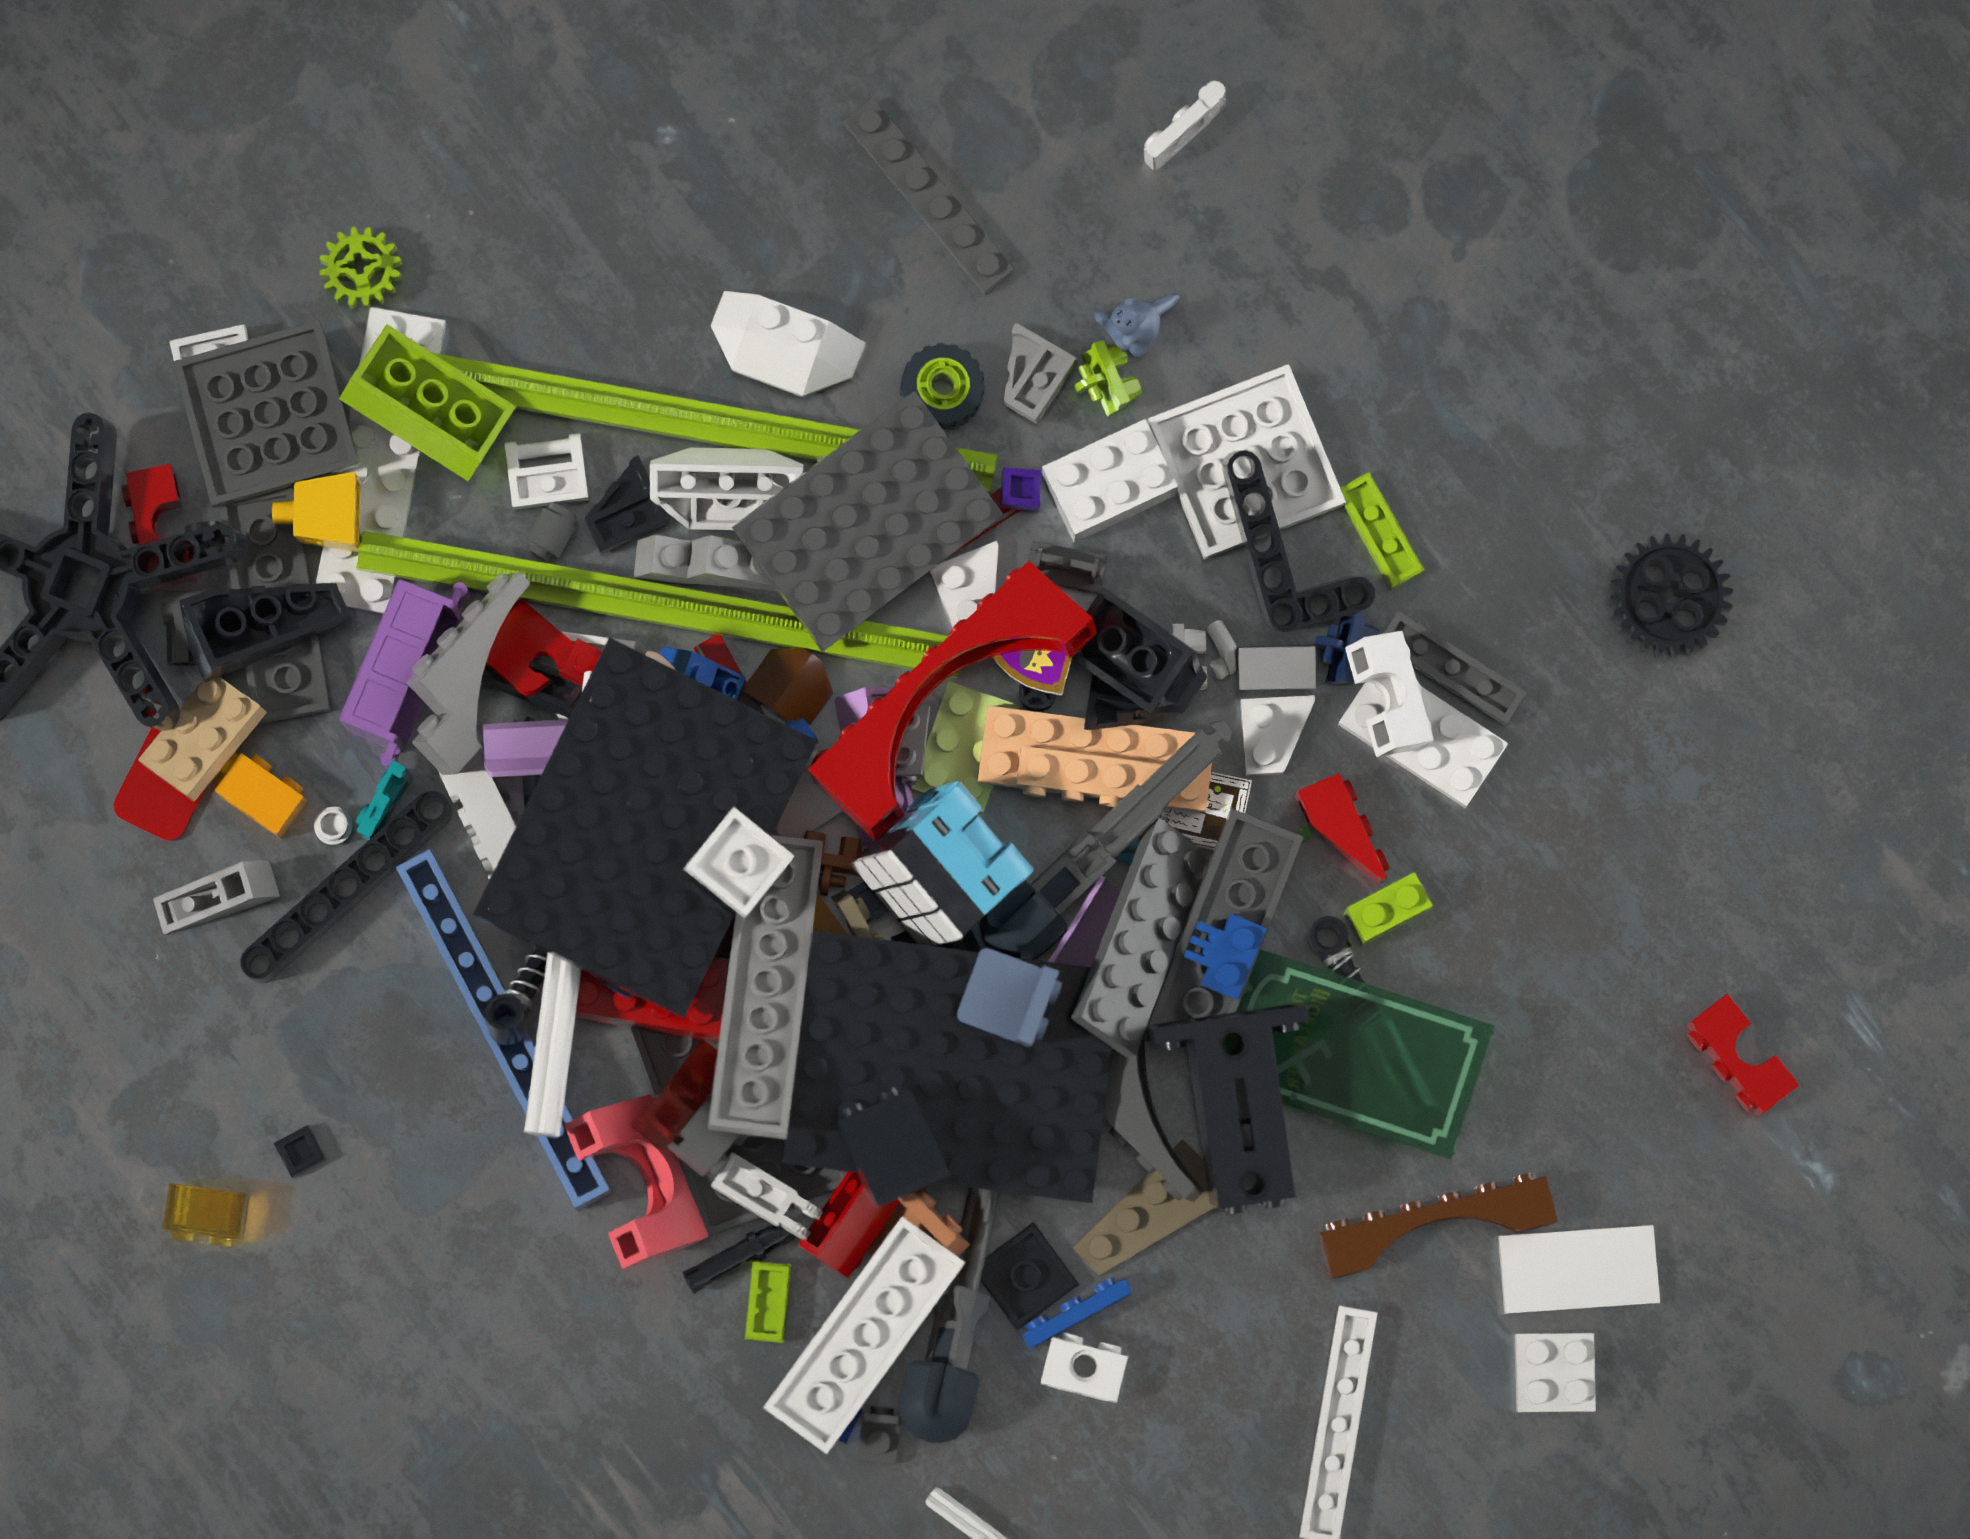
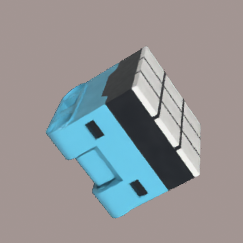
[850,780,1034,946]

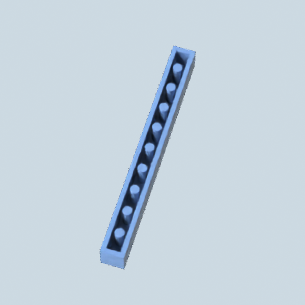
[396,849,612,1211]

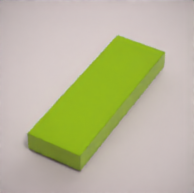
[1340,472,1425,590]

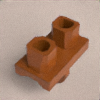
[803,830,862,896]

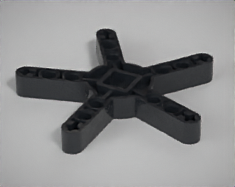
[0,413,247,731]

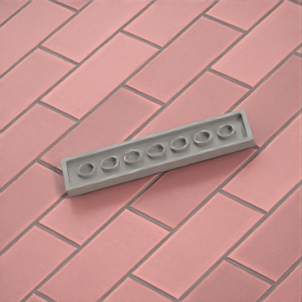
[708,835,823,1139]

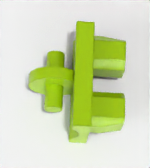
[1074,340,1142,417]

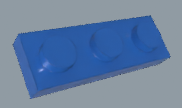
[1022,1277,1132,1350]

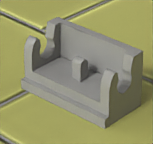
[1237,645,1316,690]

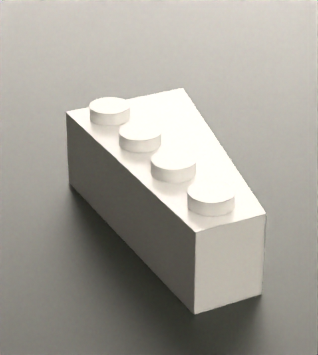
[438,743,520,880]

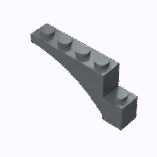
[1103,1030,1204,1202]

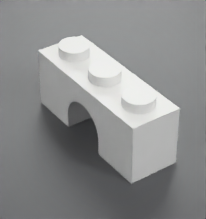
[1345,631,1434,757]

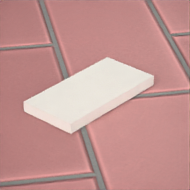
[1498,1225,1660,1314]

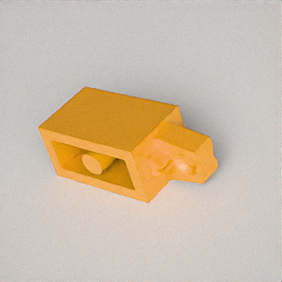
[214,752,308,839]

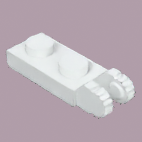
[1144,80,1226,171]
[711,1153,823,1240]

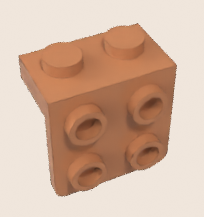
[867,1188,970,1257]

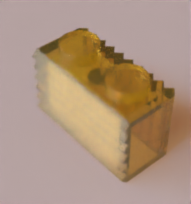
[162,1183,250,1248]

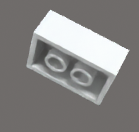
[1041,419,1178,543]

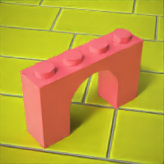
[564,1094,709,1269]

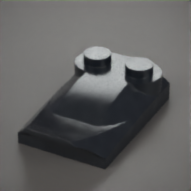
[1072,587,1207,715]

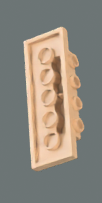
[977,706,1212,813]

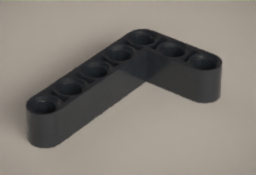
[1222,450,1376,632]

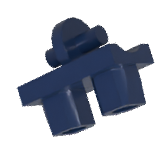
[1314,613,1380,685]

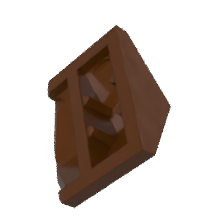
[741,648,833,726]

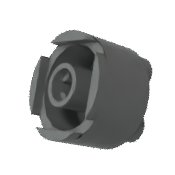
[666,1089,749,1177]

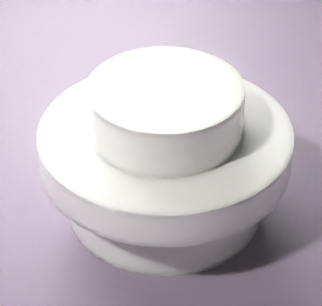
[314,807,353,845]

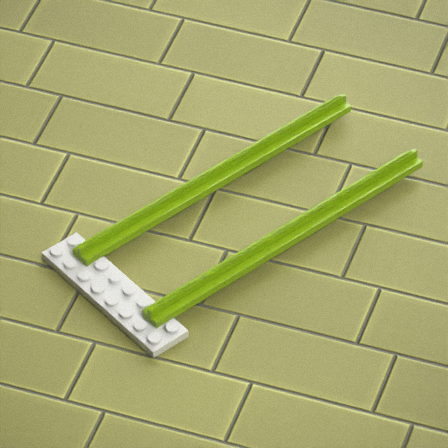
[316,307,997,678]

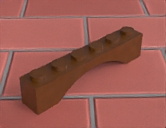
[1318,1172,1558,1280]

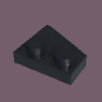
[584,455,670,555]
[1084,675,1164,730]

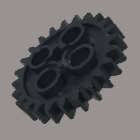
[1608,533,1734,658]

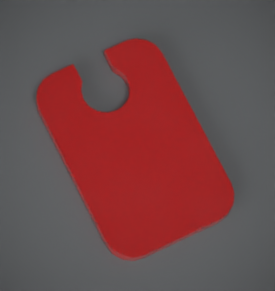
[486,599,574,696]
[113,728,210,841]

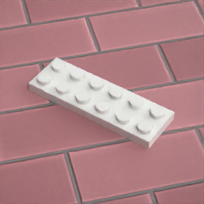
[763,1217,965,1454]

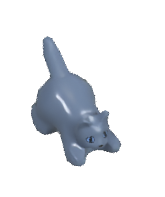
[1094,293,1179,358]

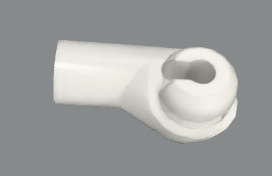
[1206,620,1237,680]

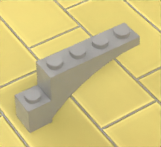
[634,535,777,591]
[406,572,530,775]

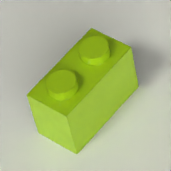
[1344,872,1433,947]

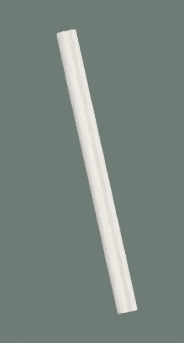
[524,671,592,1137]

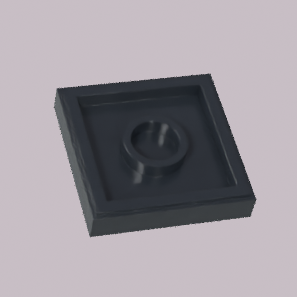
[980,1222,1080,1331]

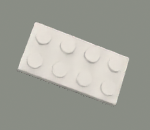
[1338,682,1508,808]

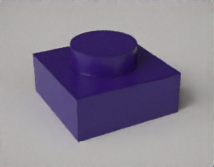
[1000,467,1042,511]

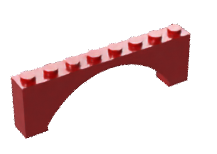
[808,561,1097,842]

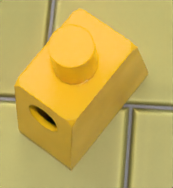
[272,472,361,552]

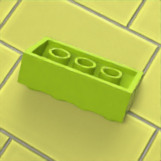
[339,324,516,481]

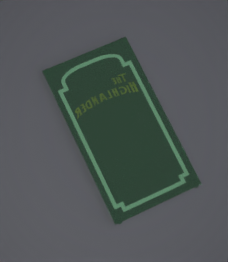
[1222,949,1495,1160]

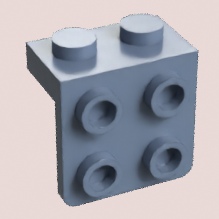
[957,948,1062,1047]

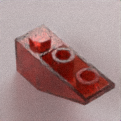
[631,1039,718,1151]

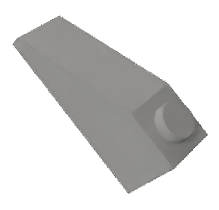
[153,860,280,935]

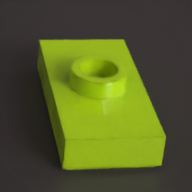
[745,1261,792,1343]

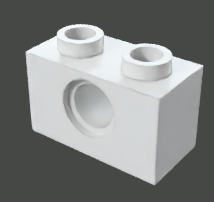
[1040,1332,1128,1403]

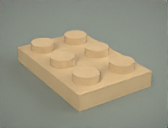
[138,677,267,802]

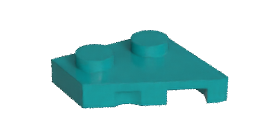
[356,760,413,840]

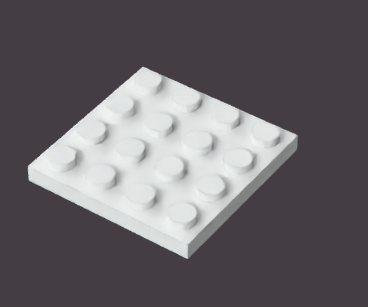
[1148,364,1346,560]

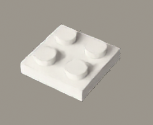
[684,807,794,918]
[1515,1333,1596,1412]

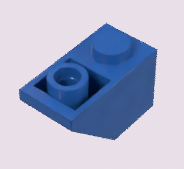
[660,647,746,701]

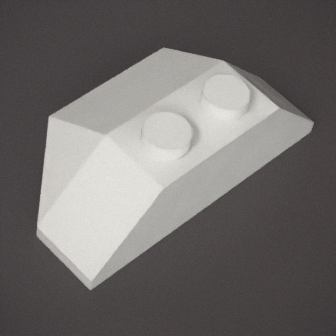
[711,291,866,397]
[650,447,803,530]

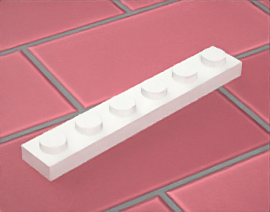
[1299,1306,1377,1539]

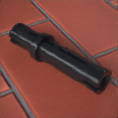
[682,1224,796,1294]

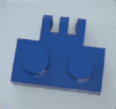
[1184,913,1267,1000]

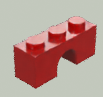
[121,464,197,590]
[1686,993,1800,1116]

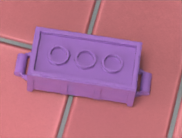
[339,579,470,770]

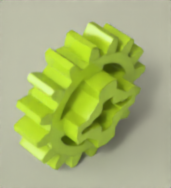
[319,226,402,310]

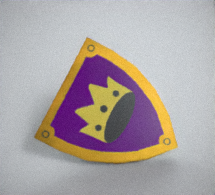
[994,651,1072,695]

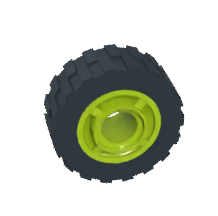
[900,343,985,431]

